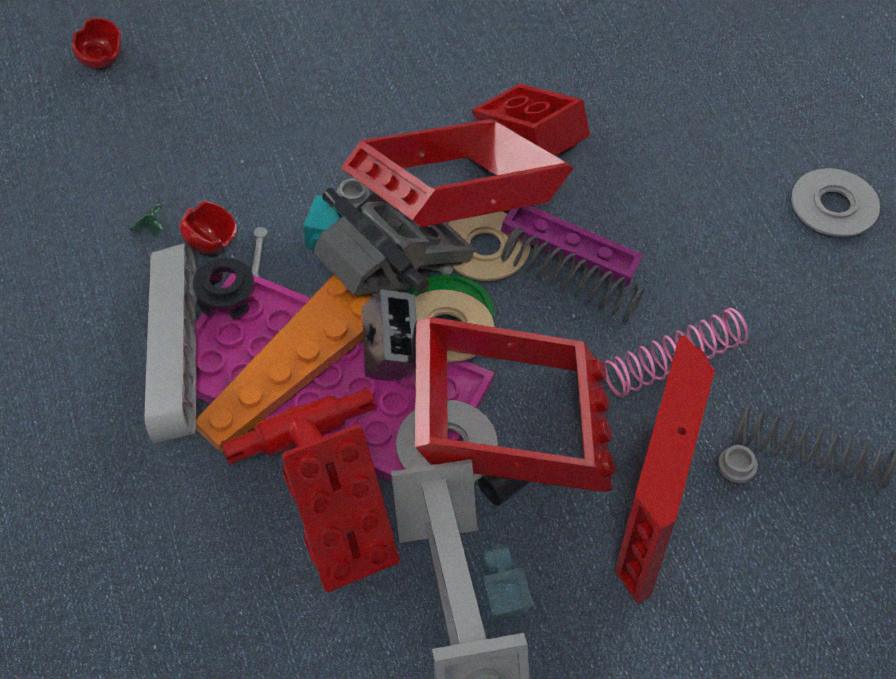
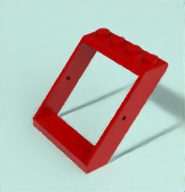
[341,119,574,227]
[415,317,616,492]
[615,335,715,604]

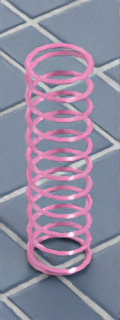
[604,308,749,398]

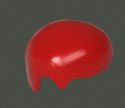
[72,18,121,69]
[179,201,237,254]

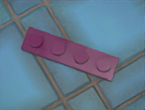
[501,206,644,287]

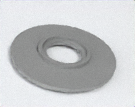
[791,168,880,237]
[396,400,498,482]

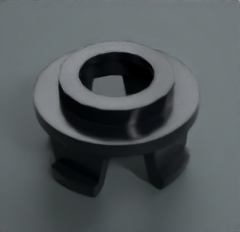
[193,258,254,320]

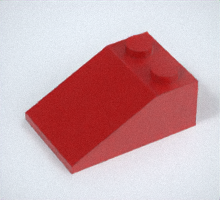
[472,83,590,156]

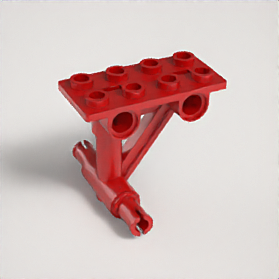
[221,387,400,592]

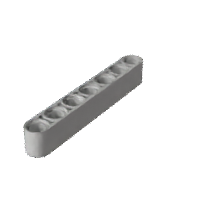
[144,243,197,444]

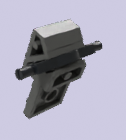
[314,188,475,295]

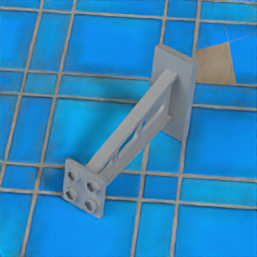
[391,459,530,679]

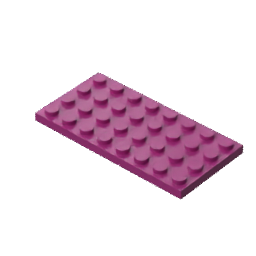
[196,273,495,482]

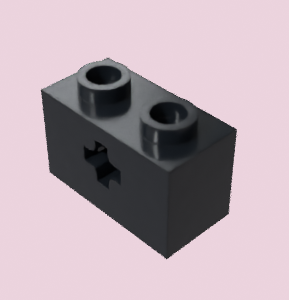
[362,289,417,380]

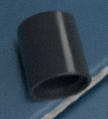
[478,475,530,506]

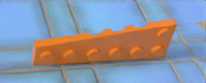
[196,274,372,453]

